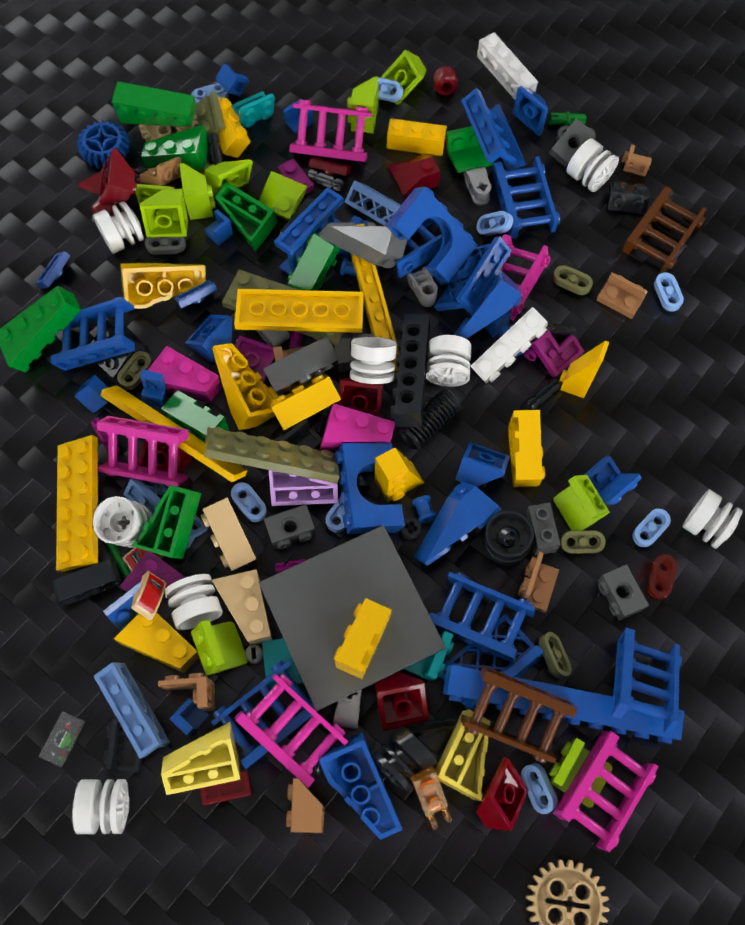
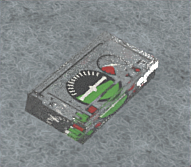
[39,711,85,767]

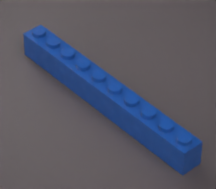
[443,665,684,744]

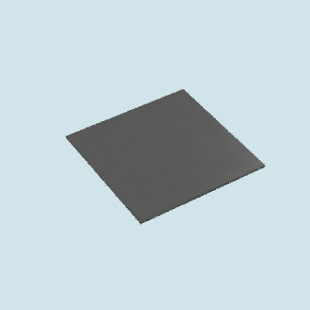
[259,525,446,711]

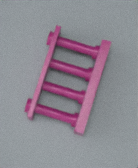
[289,100,372,162]
[481,234,550,321]
[97,416,189,487]
[235,673,348,788]
[553,731,658,852]

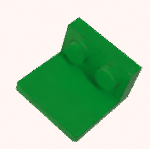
[446,126,494,173]

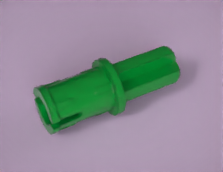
[548,111,586,126]

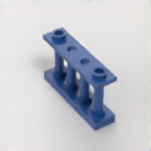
[461,88,526,171]
[492,156,560,239]
[274,187,344,275]
[395,218,464,278]
[51,297,135,371]
[429,572,535,663]
[612,627,682,735]
[211,660,319,769]

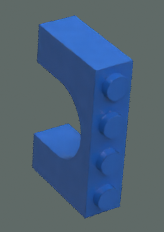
[385,187,477,282]
[335,443,405,534]

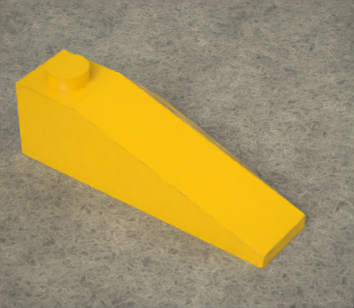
[120,263,206,309]
[559,341,609,398]
[212,343,278,430]

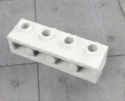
[477,33,538,100]
[471,307,548,384]

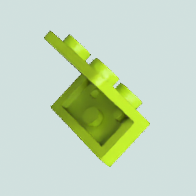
[191,620,248,676]
[549,738,612,808]

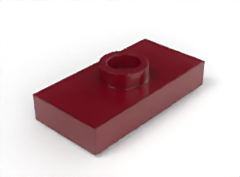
[309,157,351,176]
[200,770,252,806]

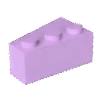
[269,470,338,506]

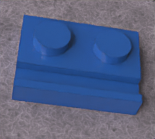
[103,581,141,631]

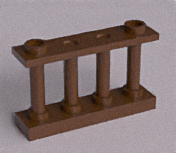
[622,186,707,273]
[460,665,578,763]

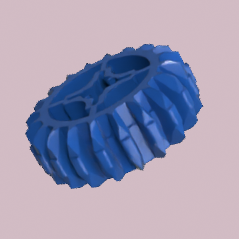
[77,120,130,169]

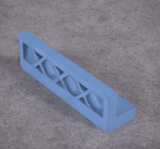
[345,180,401,226]
[123,478,209,550]
[94,662,171,758]

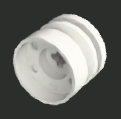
[566,138,619,192]
[93,201,144,254]
[426,335,471,387]
[350,337,397,384]
[682,489,743,549]
[93,496,153,548]
[164,574,223,630]
[73,779,129,834]

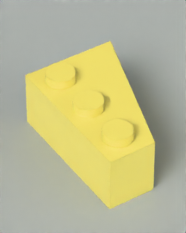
[432,710,490,801]
[161,722,240,795]

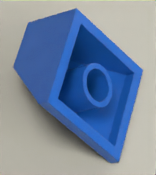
[513,86,548,136]
[185,314,232,363]
[455,442,510,487]

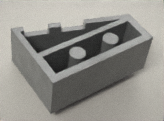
[263,336,339,392]

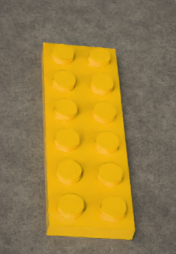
[234,289,364,333]
[56,435,98,572]

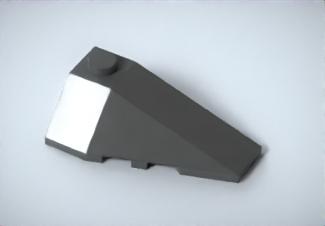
[319,222,407,268]

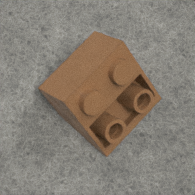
[286,778,324,833]

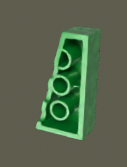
[112,81,197,127]
[0,286,81,372]

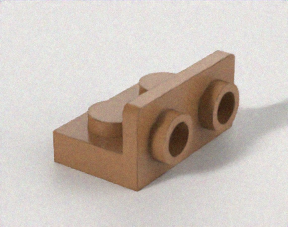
[140,157,182,186]
[596,273,648,319]

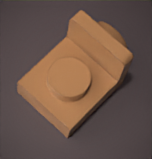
[622,144,652,176]

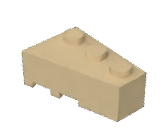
[200,498,256,571]
[212,569,273,645]

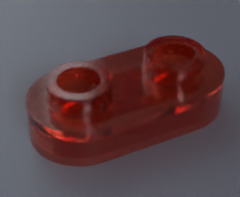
[647,554,677,599]

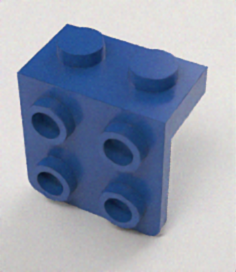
[584,456,642,505]

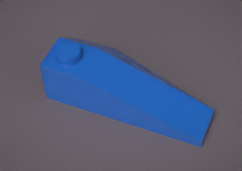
[454,271,522,339]
[414,482,501,566]
[319,732,403,840]

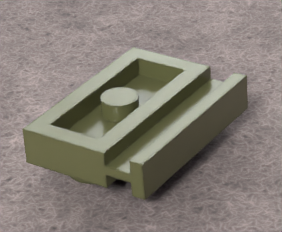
[196,92,226,135]

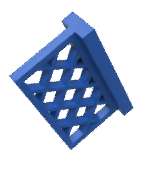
[434,236,512,313]
[440,614,543,712]

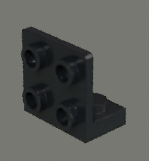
[92,320,148,377]

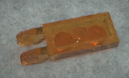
[410,766,452,830]

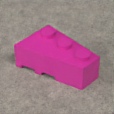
[148,346,222,403]
[319,403,395,450]

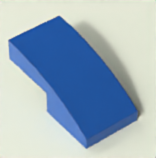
[140,370,166,409]

